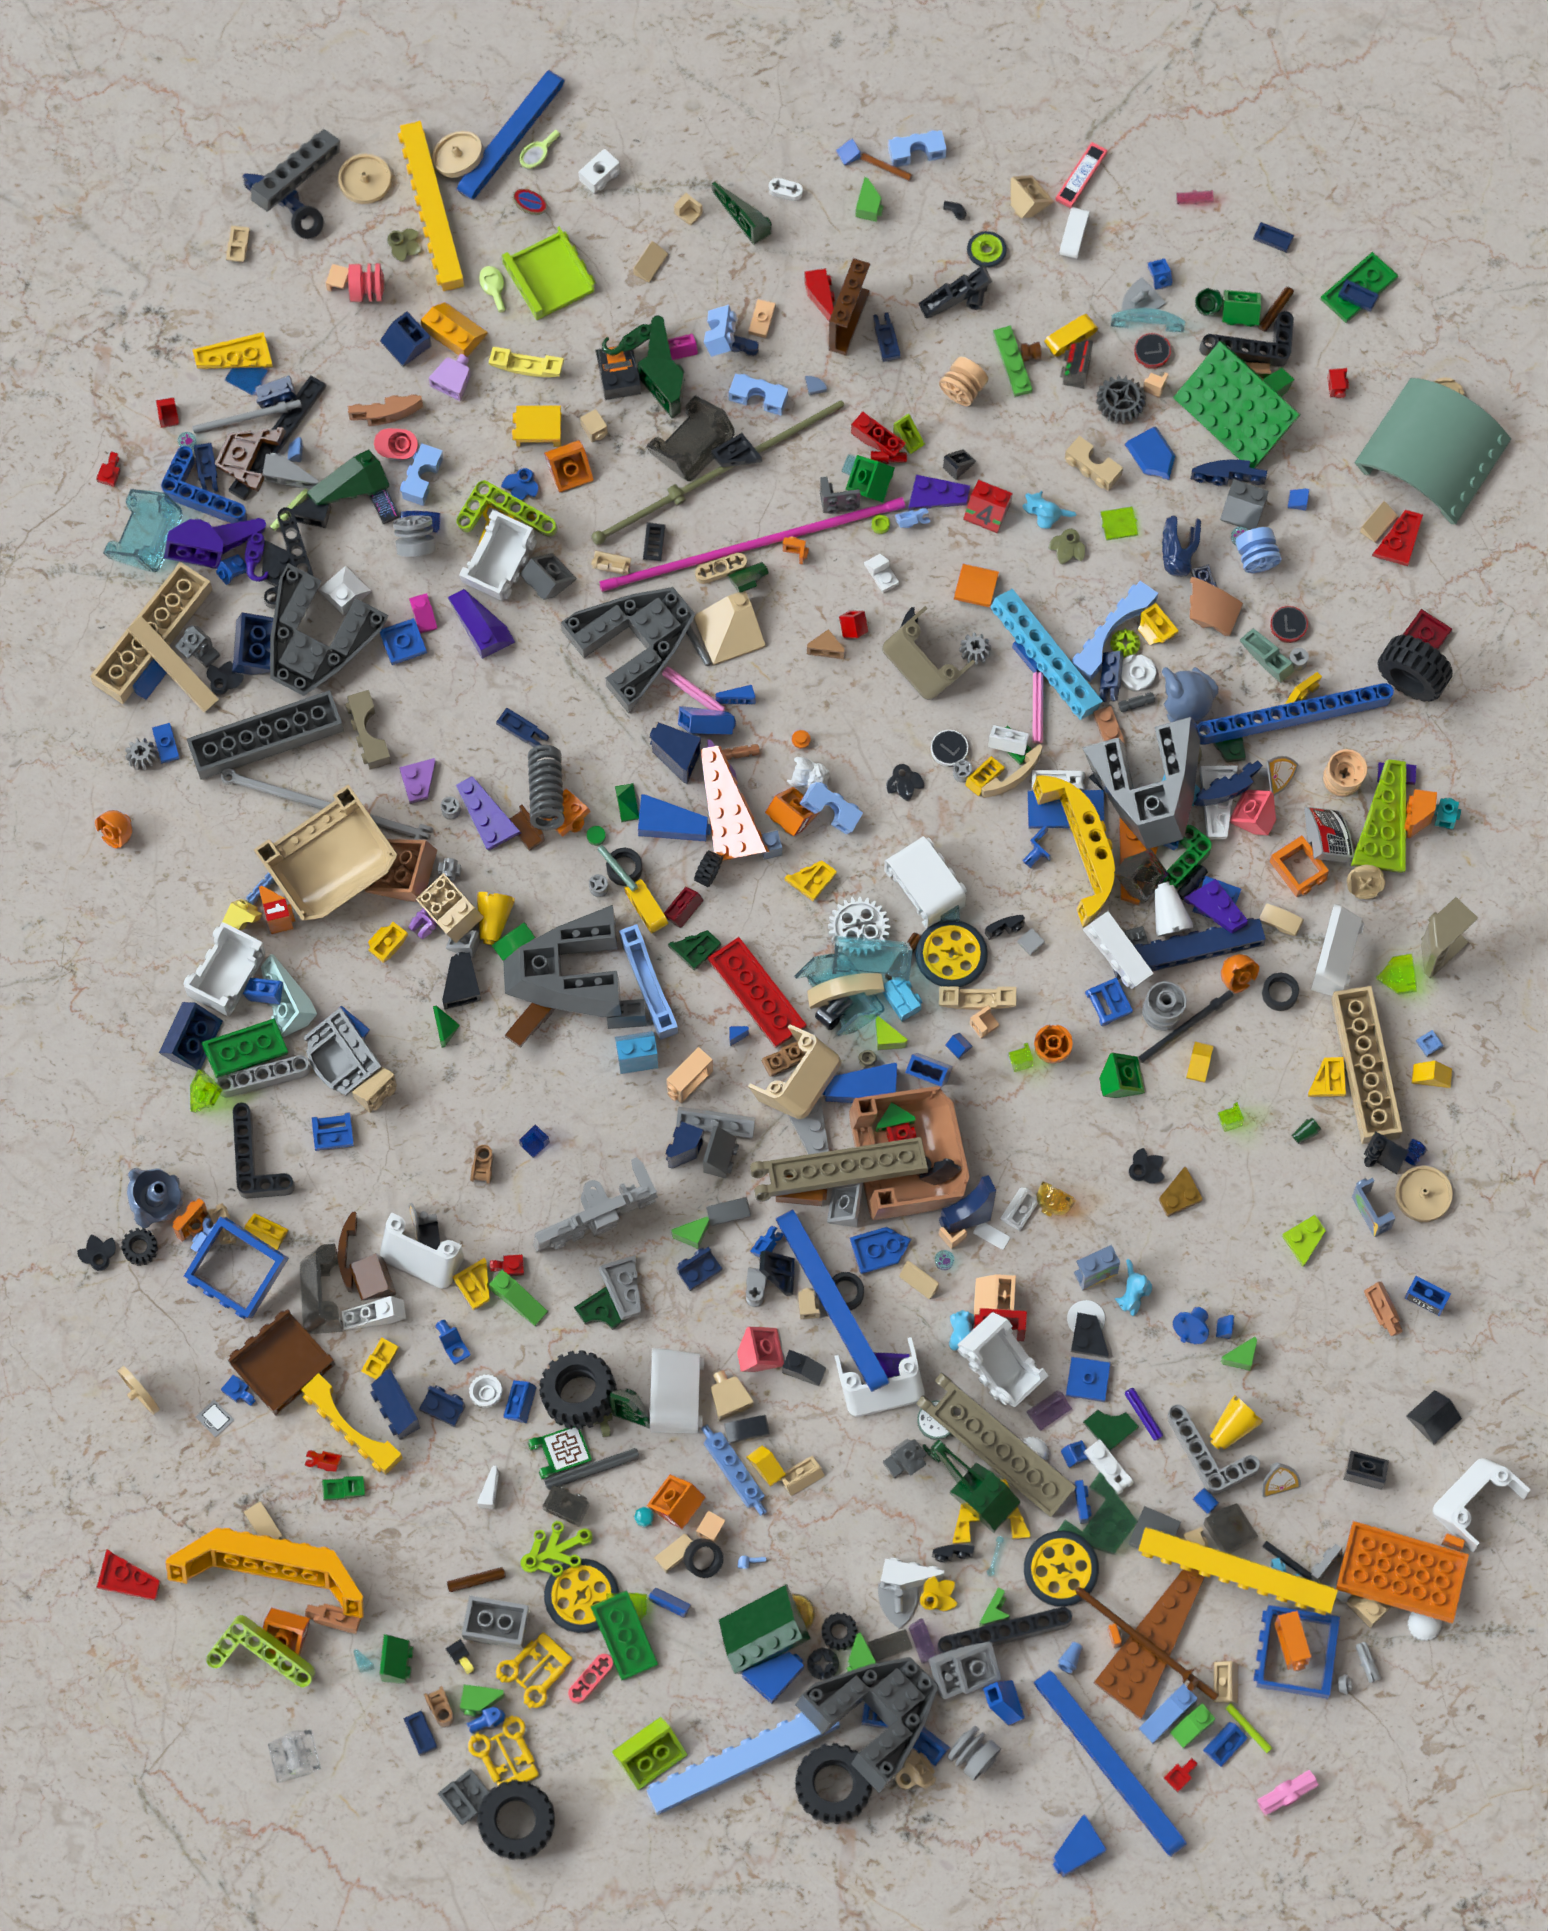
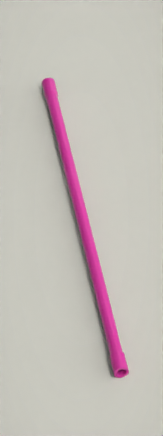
[599,497,905,592]

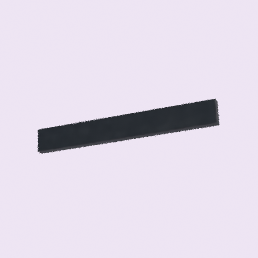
[228,375,327,501]

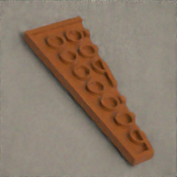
[1094,1568,1205,1720]

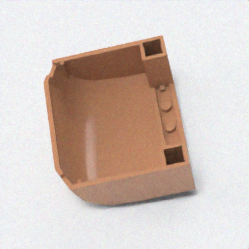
[849,1086,969,1221]

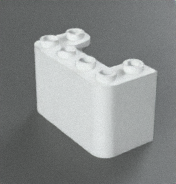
[459,510,537,601]
[884,836,967,929]
[184,922,265,1016]
[958,1312,1048,1408]

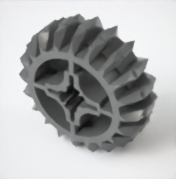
[1096,375,1146,424]

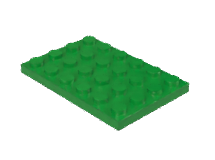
[1173,341,1301,469]

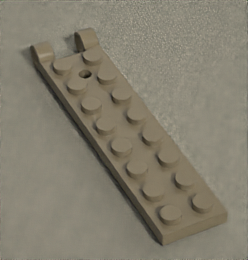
[750,1137,928,1202]
[916,1373,1076,1517]

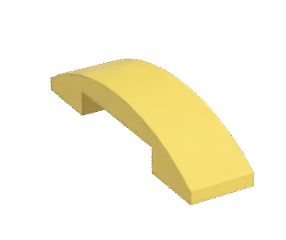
[488,347,564,377]

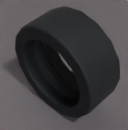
[606,847,643,886]
[1262,972,1299,1011]
[832,1272,864,1310]
[683,1538,724,1579]

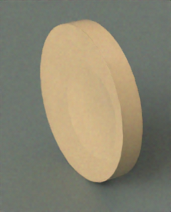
[432,131,484,177]
[338,154,391,204]
[1395,1166,1453,1222]
[117,1366,160,1415]

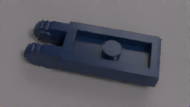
[873,312,901,362]
[731,336,759,356]
[193,442,218,492]
[1099,651,1123,702]
[496,707,549,747]

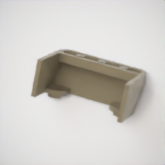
[882,606,975,700]
[1421,897,1478,978]

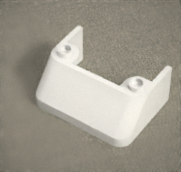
[1311,904,1365,996]
[835,1337,925,1417]
[1433,1458,1530,1552]

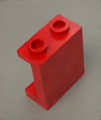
[974,1308,1027,1342]

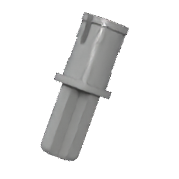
[1356,1642,1381,1683]

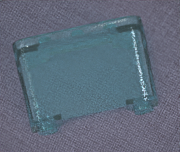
[103,489,182,572]

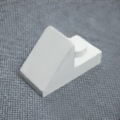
[864,554,899,593]

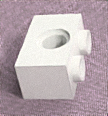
[578,149,620,194]

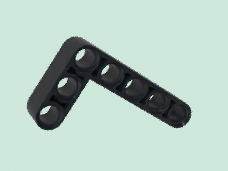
[1199,311,1294,367]
[264,507,314,608]
[233,1102,295,1199]

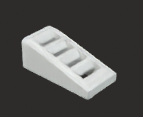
[477,1466,499,1509]

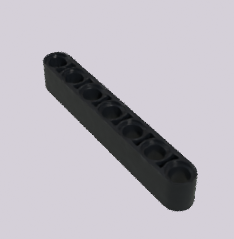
[937,1607,1072,1654]

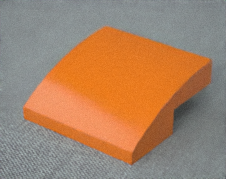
[954,564,999,608]

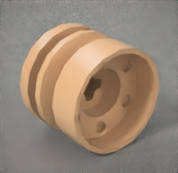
[939,357,988,406]
[1323,749,1367,797]

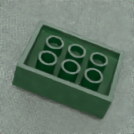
[718,1584,811,1674]

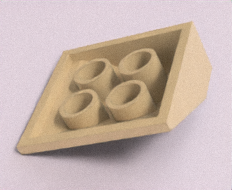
[694,591,766,666]

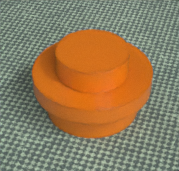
[792,730,810,749]

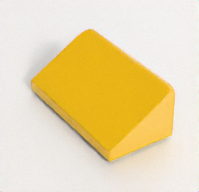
[244,1213,289,1250]

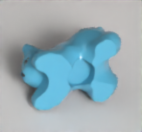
[1023,491,1077,529]
[1115,1259,1152,1316]
[949,1310,975,1351]

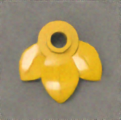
[920,1576,957,1611]

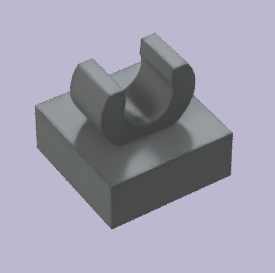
[1124,926,1149,946]

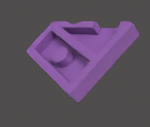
[399,758,436,804]

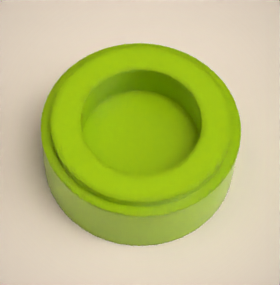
[871,515,890,534]

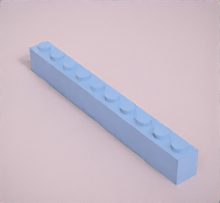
[646,1712,840,1815]

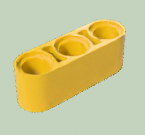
[1044,314,1098,357]
[624,879,668,934]

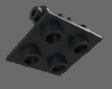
[1364,1131,1409,1175]

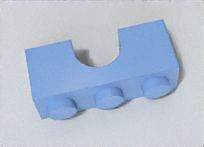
[888,130,946,167]
[704,305,737,357]
[729,373,788,416]
[400,444,444,506]
[800,782,863,834]

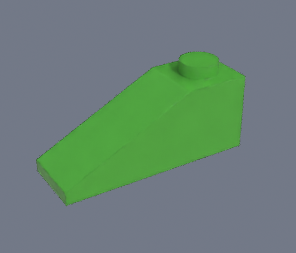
[489,1270,548,1326]

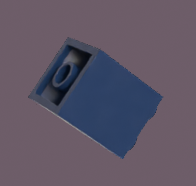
[649,722,701,784]

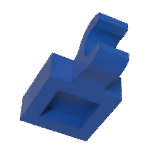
[750,1226,783,1257]
[221,1374,256,1406]

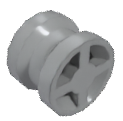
[1289,648,1309,671]
[953,760,972,783]
[441,797,460,820]
[589,874,608,897]

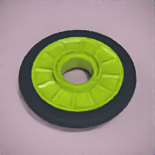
[967,231,1007,267]

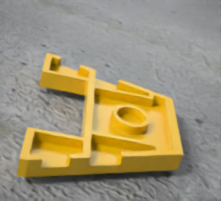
[952,1479,1030,1544]

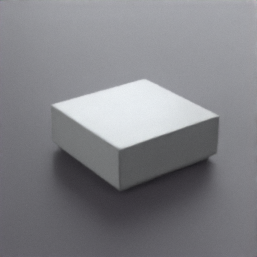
[1017,928,1045,956]

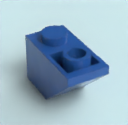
[983,1680,1025,1725]

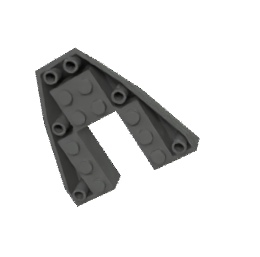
[270,563,389,696]
[561,587,696,714]
[1083,717,1200,849]
[503,905,622,1017]
[795,1657,938,1793]

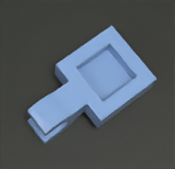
[895,508,930,528]
[191,1218,215,1252]

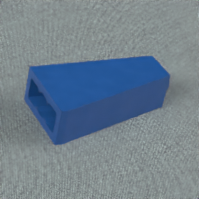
[638,794,711,842]
[822,1063,897,1103]

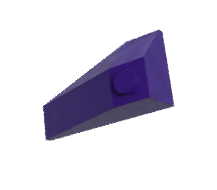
[448,589,515,659]

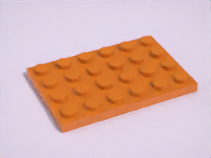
[1336,1521,1469,1624]

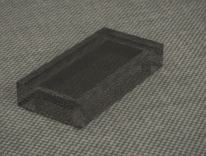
[868,1629,913,1662]

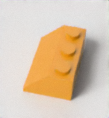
[421,302,488,357]

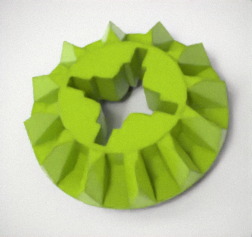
[1110,628,1141,657]

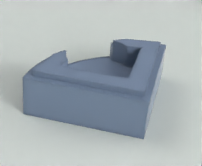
[805,376,827,395]

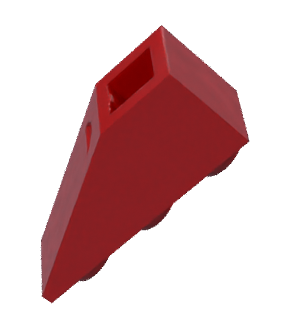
[804,268,835,321]
[851,411,906,457]

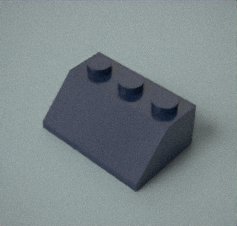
[232,612,273,675]
[159,1002,223,1072]
[370,1369,421,1440]

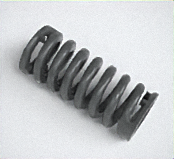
[528,745,564,830]

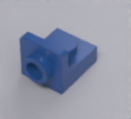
[1147,258,1172,289]

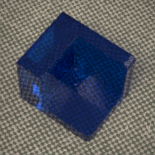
[519,1124,550,1158]

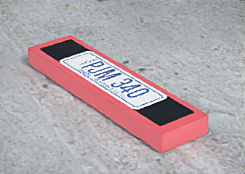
[1055,142,1107,208]

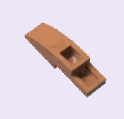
[348,394,423,426]

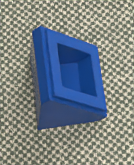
[945,1033,973,1059]

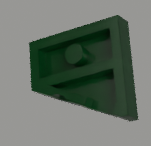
[1204,724,1246,763]
[668,930,721,971]

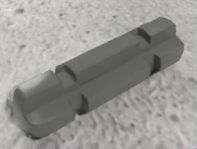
[1118,692,1155,712]

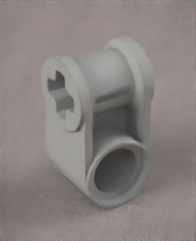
[746,1267,767,1307]

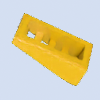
[965,756,1005,796]

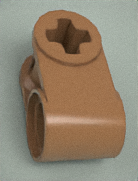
[470,1144,493,1184]
[424,1686,454,1727]

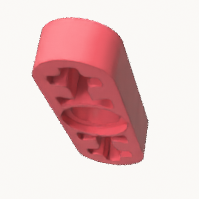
[568,1654,613,1704]

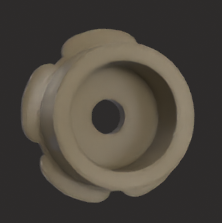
[858,1050,877,1068]

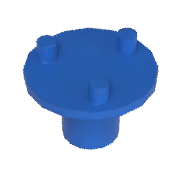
[1173,1307,1209,1344]

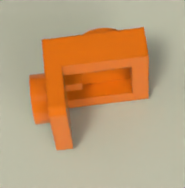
[783,537,809,564]

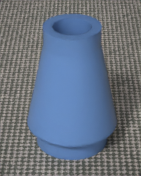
[1058,1642,1083,1673]

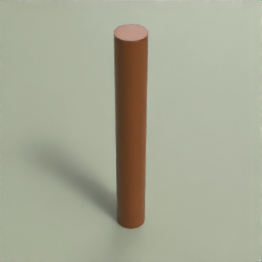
[861,153,912,181]

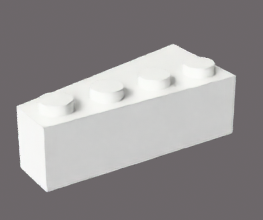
[1082,911,1153,989]

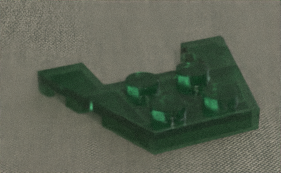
[1057,1472,1138,1555]

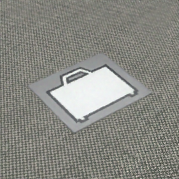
[196,1400,234,1437]

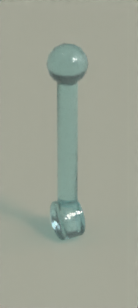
[987,1536,1004,1577]

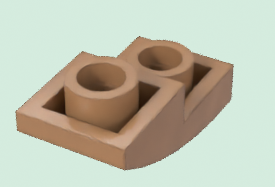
[761,1041,805,1077]

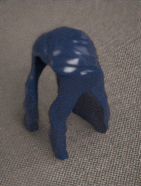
[1162,515,1201,577]

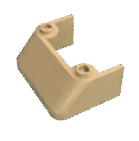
[748,1024,841,1119]

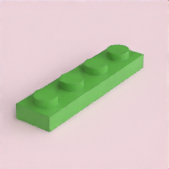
[993,325,1032,397]

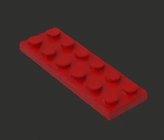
[708,937,807,1049]

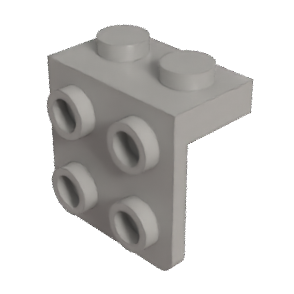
[1311,1544,1353,1603]

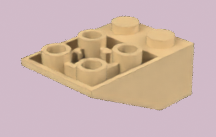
[416,873,484,943]

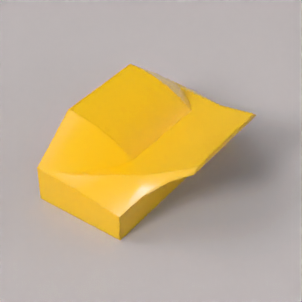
[1138,603,1179,645]
[368,922,408,963]

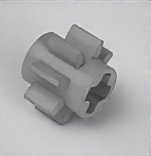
[438,858,461,881]

